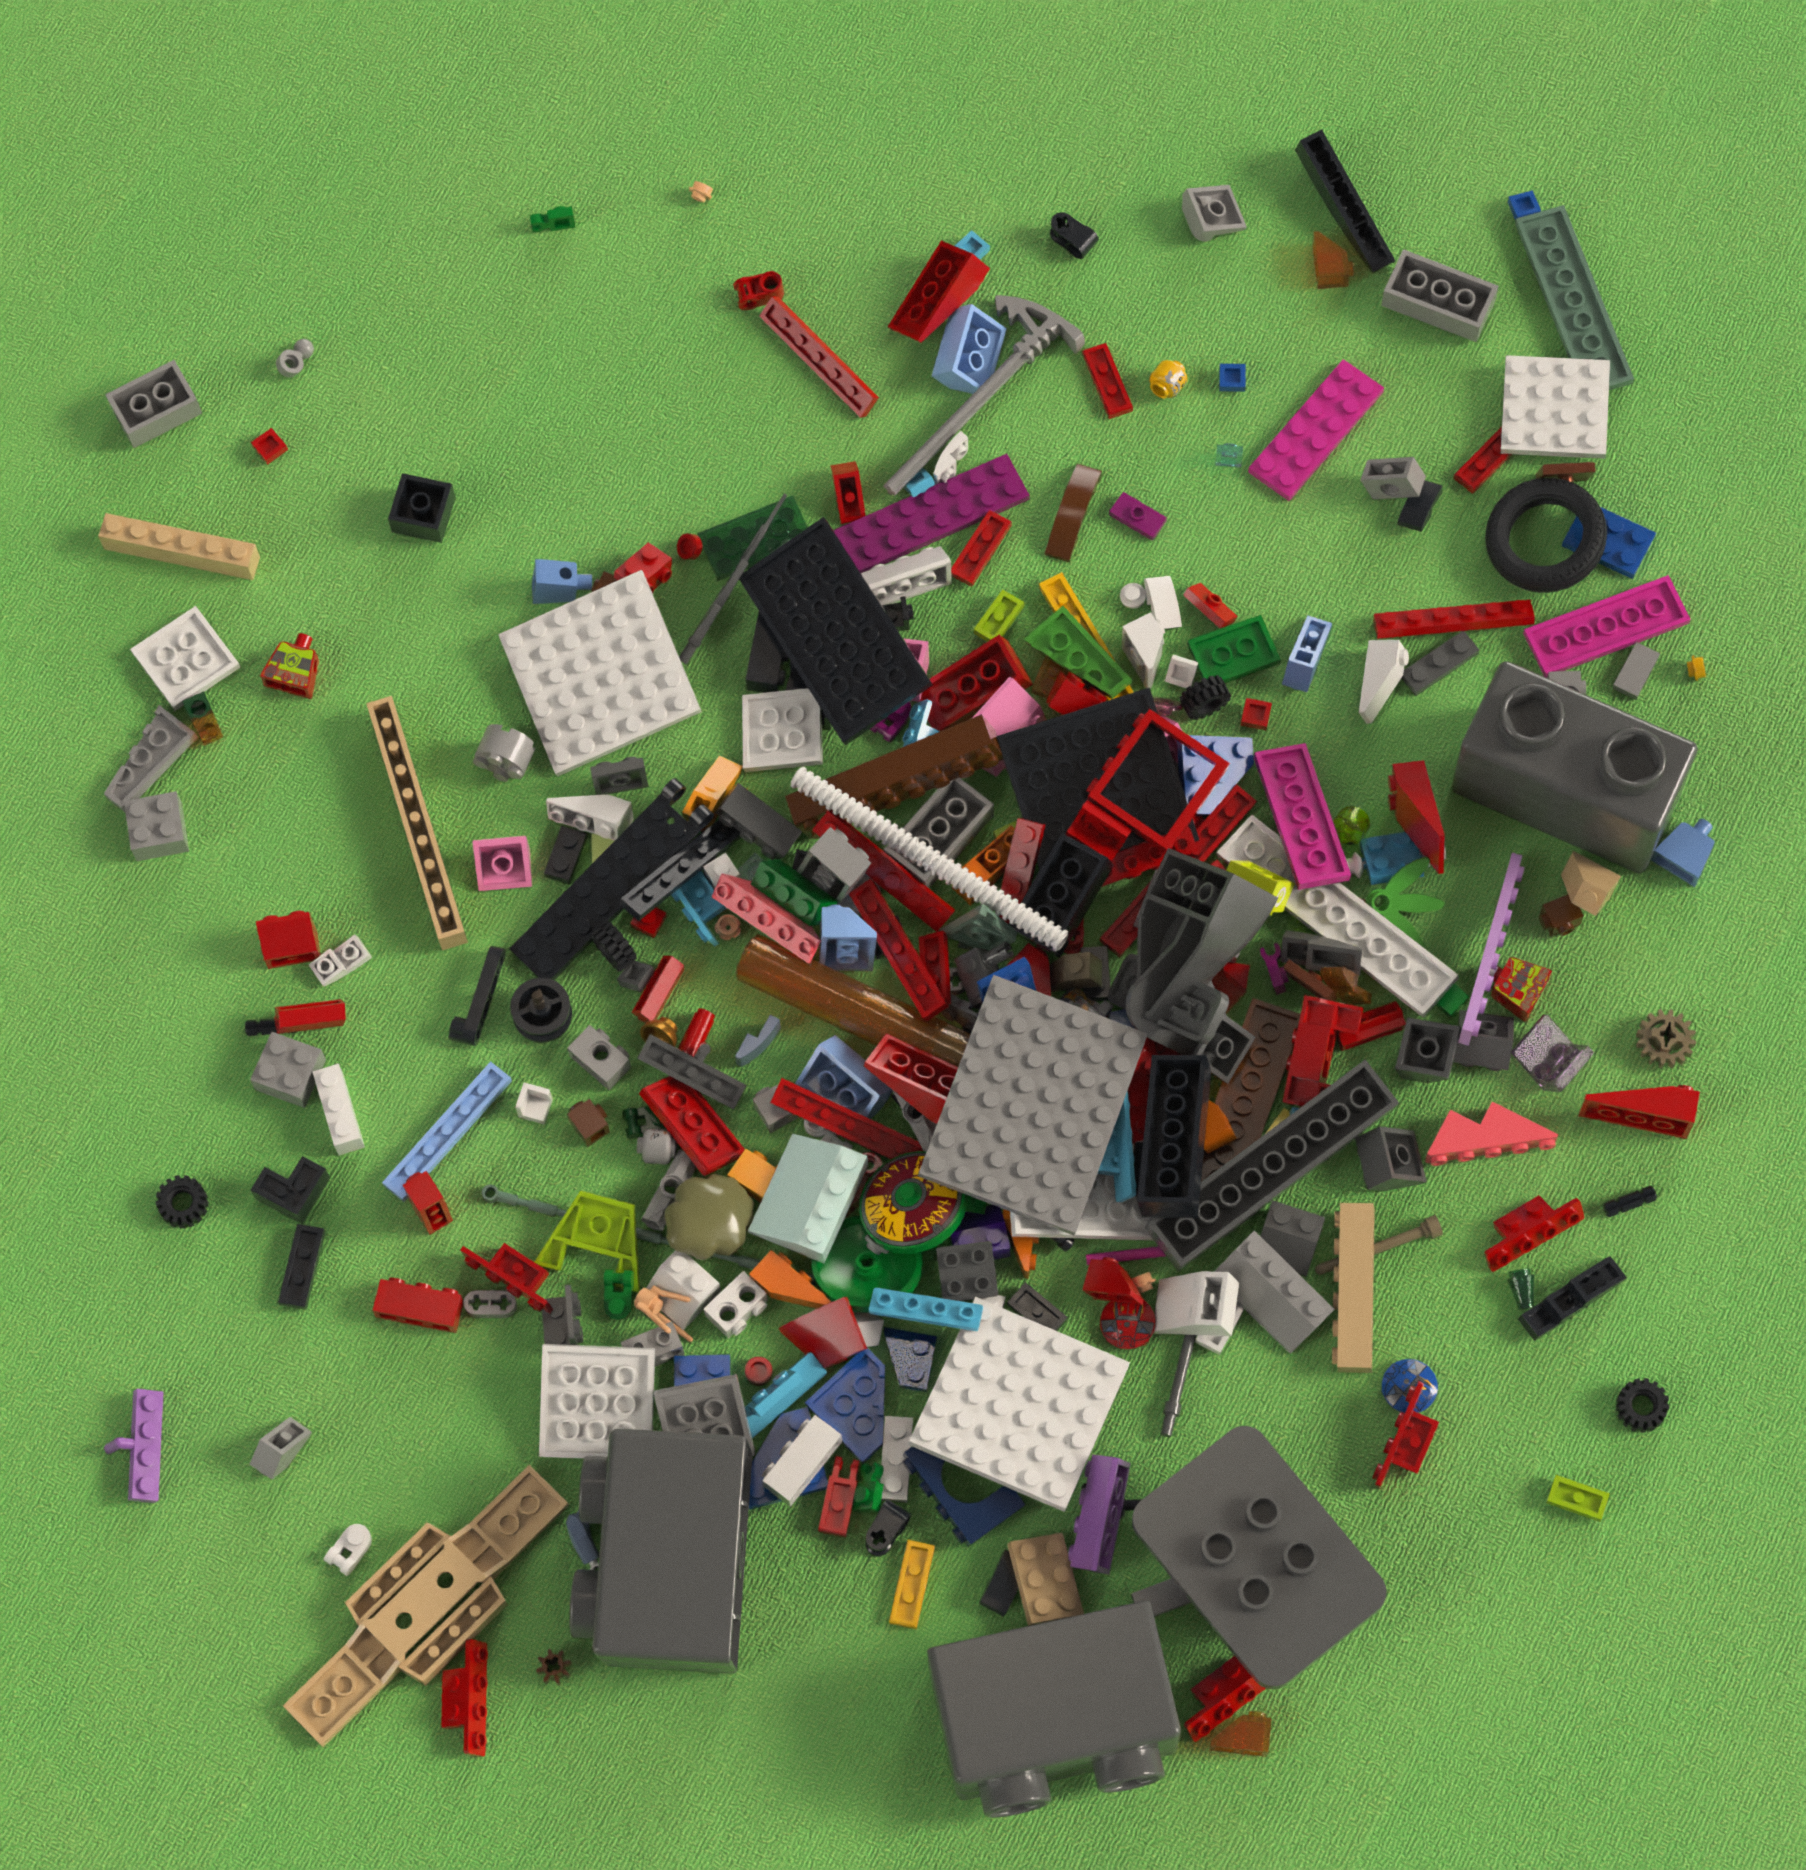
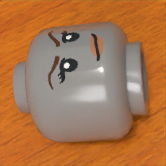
[637,1128,677,1165]

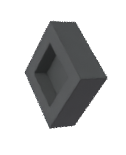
[617,960,655,992]

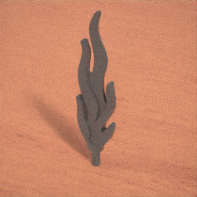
[679,493,787,665]

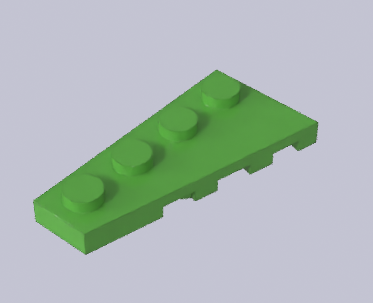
[1023,606,1132,699]

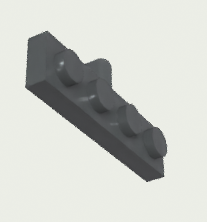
[637,1034,747,1109]

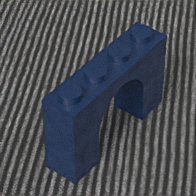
[902,1447,1025,1547]

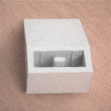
[1153,1271,1239,1336]

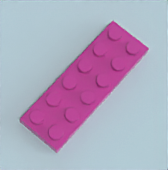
[1248,359,1384,501]
[1523,575,1691,678]
[1254,743,1351,890]

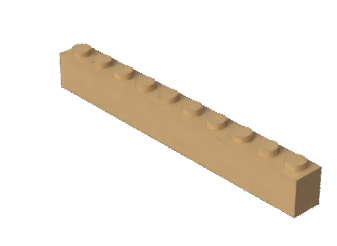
[366,696,468,951]

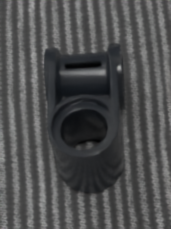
[1050,212,1099,259]
[866,1499,912,1557]

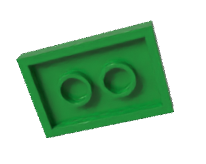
[1187,615,1281,683]

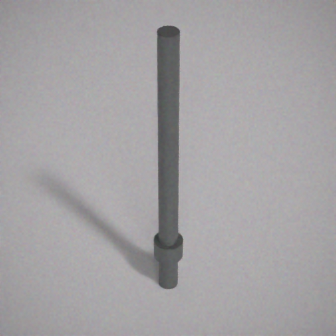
[1160,1335,1196,1437]

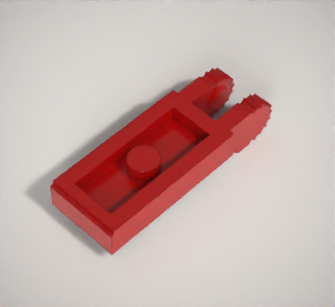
[818,1456,860,1538]

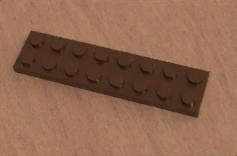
[1201,998,1301,1182]

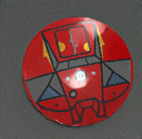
[1100,1300,1156,1349]

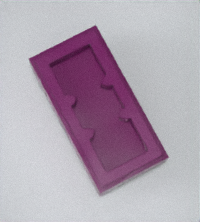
[1109,492,1167,541]

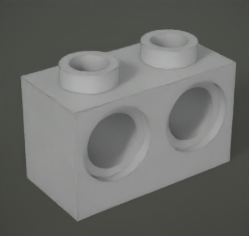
[621,1321,685,1367]

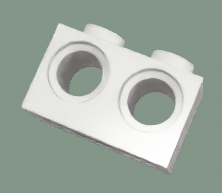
[704,1271,768,1339]

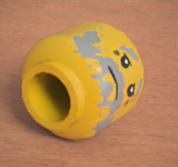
[1149,360,1187,399]

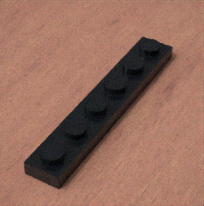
[619,820,741,921]

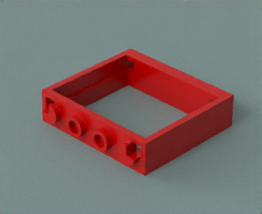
[1086,709,1230,854]

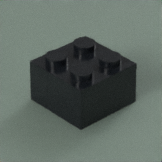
[388,473,456,543]

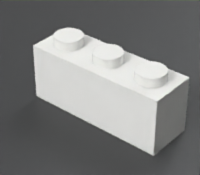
[313,1064,365,1155]
[762,1415,842,1507]

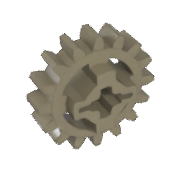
[1636,1009,1696,1069]

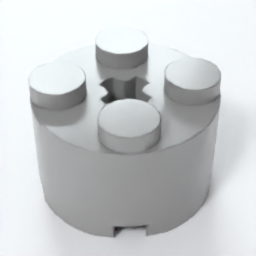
[473,724,535,782]

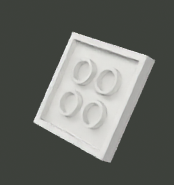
[130,606,241,711]
[742,688,823,772]

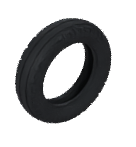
[1485,478,1607,593]

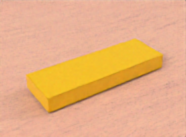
[889,1540,935,1630]

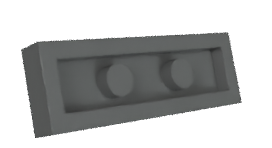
[1401,631,1479,696]

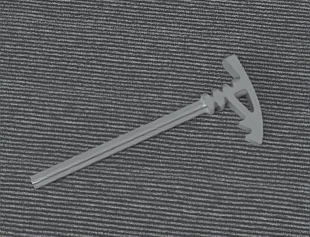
[883,295,1085,496]

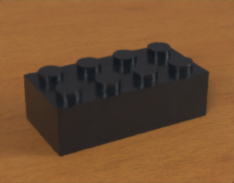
[1009,833,1114,958]

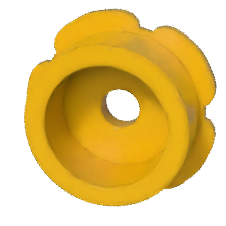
[1687,655,1706,681]

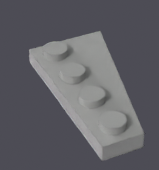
[104,705,198,812]

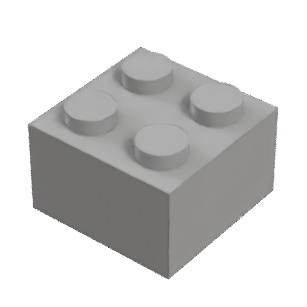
[124,791,189,861]
[250,1032,326,1108]

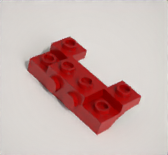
[1282,995,1363,1107]

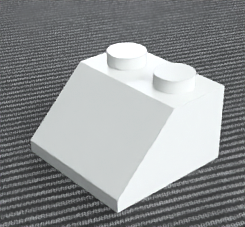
[1122,612,1165,688]
[646,1251,721,1330]

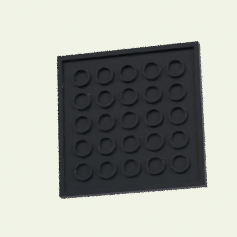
[996,687,1199,871]

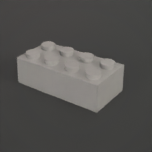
[1381,249,1499,342]
[884,778,994,888]
[797,827,871,905]

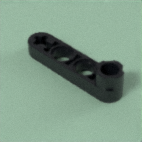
[448,946,506,1046]

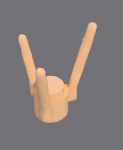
[634,1285,693,1342]

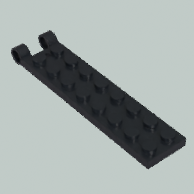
[509,778,714,980]

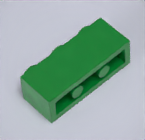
[751,859,838,926]

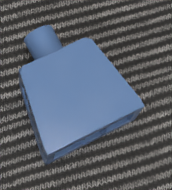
[532,559,592,604]
[1651,819,1715,887]

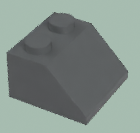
[1454,1010,1514,1071]
[1192,1014,1256,1084]
[1395,1017,1461,1083]
[1355,1126,1427,1191]
[1260,1200,1325,1277]

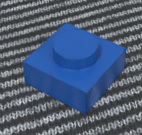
[1507,190,1541,220]
[1219,364,1246,392]

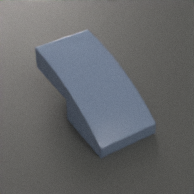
[735,1015,781,1067]

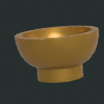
[640,1017,678,1047]

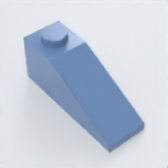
[1282,615,1332,692]

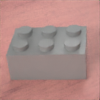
[105,360,202,448]

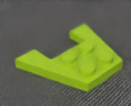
[534,1190,640,1292]

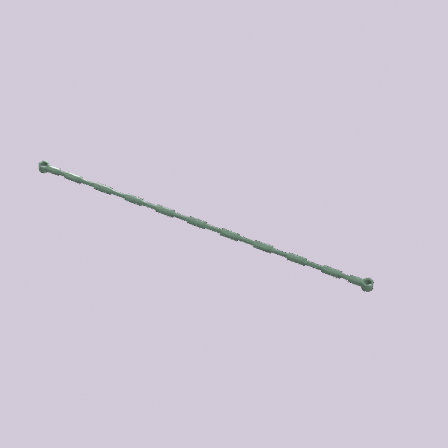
[482,1184,816,1286]

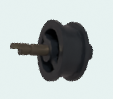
[510,978,572,1043]

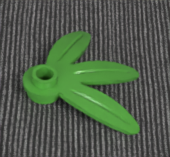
[1365,857,1444,948]

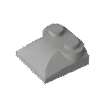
[1182,185,1247,242]

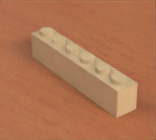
[98,513,260,580]
[1332,1203,1375,1373]

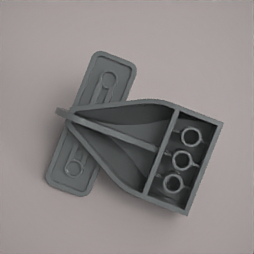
[1108,848,1278,1055]

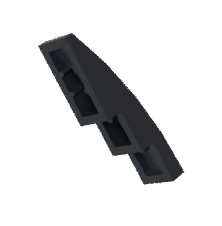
[1518,1256,1627,1341]

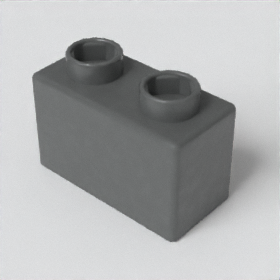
[1451,661,1698,873]
[569,1429,752,1674]
[927,1601,1181,1818]

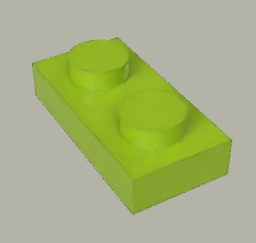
[974,589,1024,642]
[1546,1475,1610,1522]

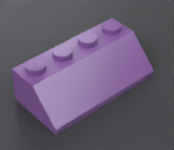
[1068,1454,1131,1575]

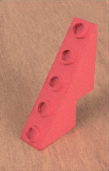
[712,873,821,964]
[1425,1102,1558,1166]

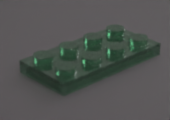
[697,495,808,581]

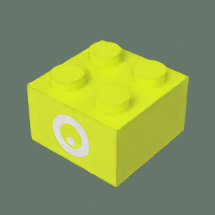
[1226,860,1295,915]

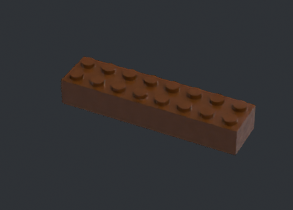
[785,714,1003,839]

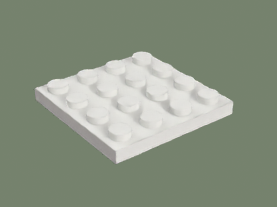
[1501,355,1610,459]
[539,1344,655,1458]

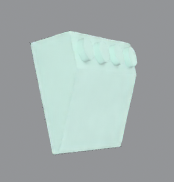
[748,1134,868,1263]

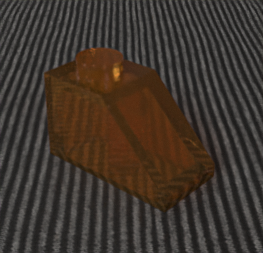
[1312,231,1354,289]
[1210,1711,1272,1757]

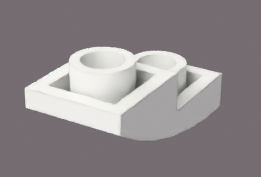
[934,431,968,485]
[1144,576,1182,629]
[309,935,372,987]

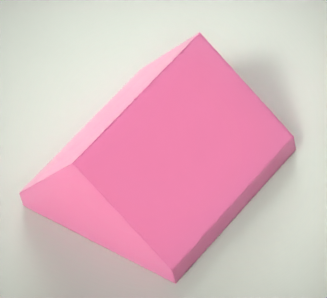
[472,836,532,891]

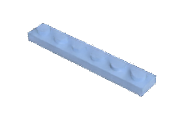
[382,1061,512,1202]

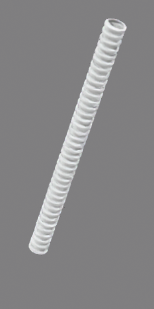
[791,767,1068,952]

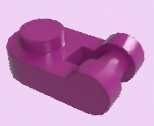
[869,702,912,743]

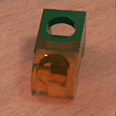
[182,691,224,746]

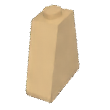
[1561,851,1621,916]

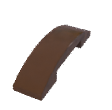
[1045,464,1102,562]

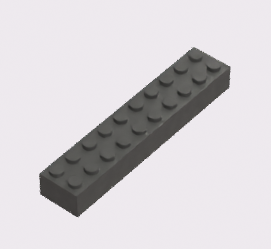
[1144,1060,1399,1271]

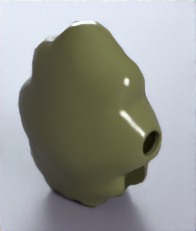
[664,1174,754,1260]

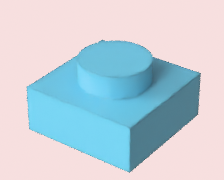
[955,230,990,259]
[904,468,935,497]

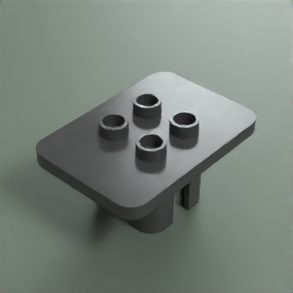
[1132,1426,1386,1689]

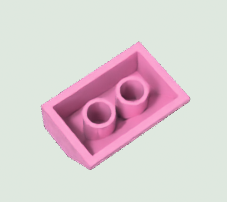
[973,677,1047,777]

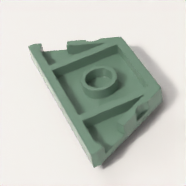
[937,904,1018,950]

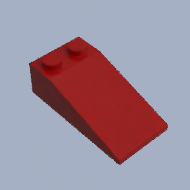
[888,241,990,343]
[917,634,1033,731]
[1388,760,1445,874]
[864,1033,958,1124]
[1578,1085,1700,1139]

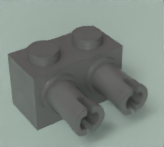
[954,941,1014,1009]

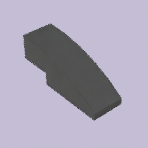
[1281,930,1362,976]

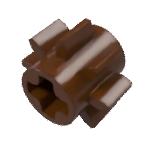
[536,1649,572,1686]

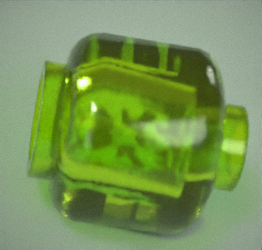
[1333,806,1370,845]

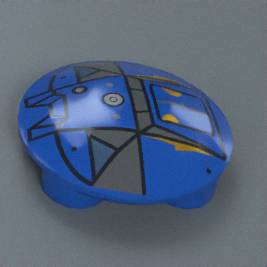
[1381,1359,1438,1413]

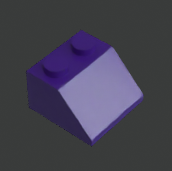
[950,1205,1010,1260]

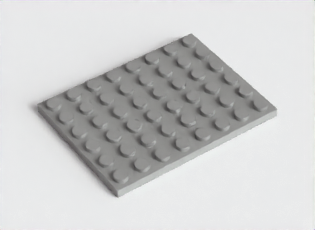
[918,975,1148,1236]

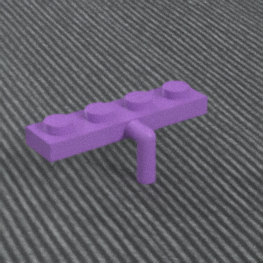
[104,1389,163,1503]

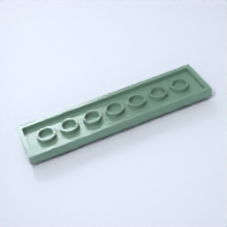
[1515,205,1634,390]

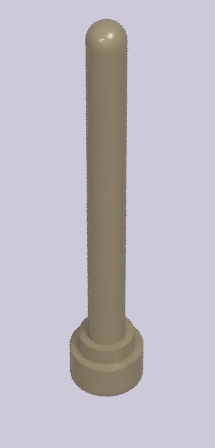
[1315,1215,1443,1275]

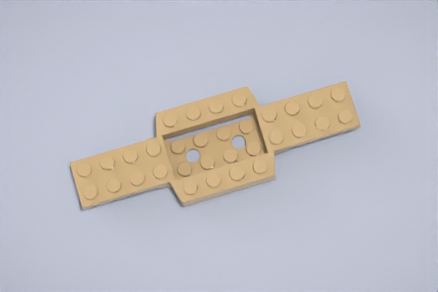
[283,1465,569,1747]

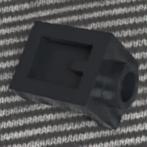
[882,596,914,631]

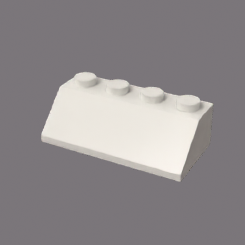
[861,546,952,605]

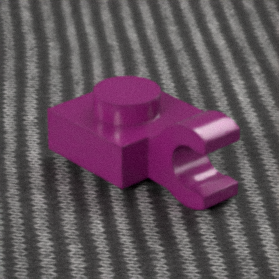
[1260,943,1289,995]

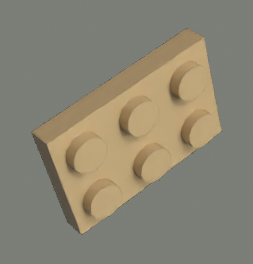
[1007,1533,1084,1626]

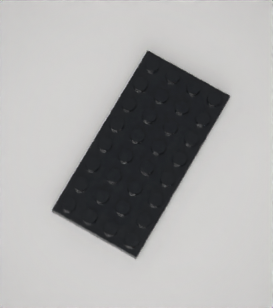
[739,517,933,745]

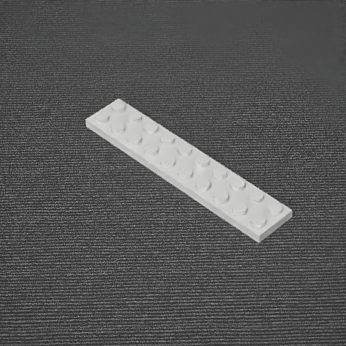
[1217,815,1459,1018]

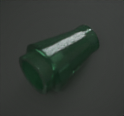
[1507,1268,1534,1310]

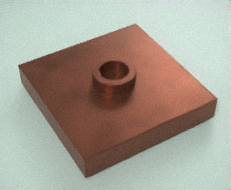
[1536,462,1595,482]
[1284,959,1337,1002]

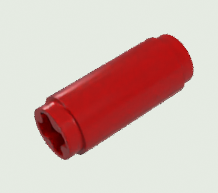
[678,1008,715,1057]

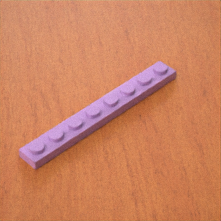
[1458,853,1525,1046]

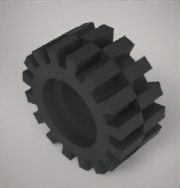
[1179,675,1231,720]
[590,920,637,971]
[156,1175,209,1228]
[1616,1378,1669,1433]

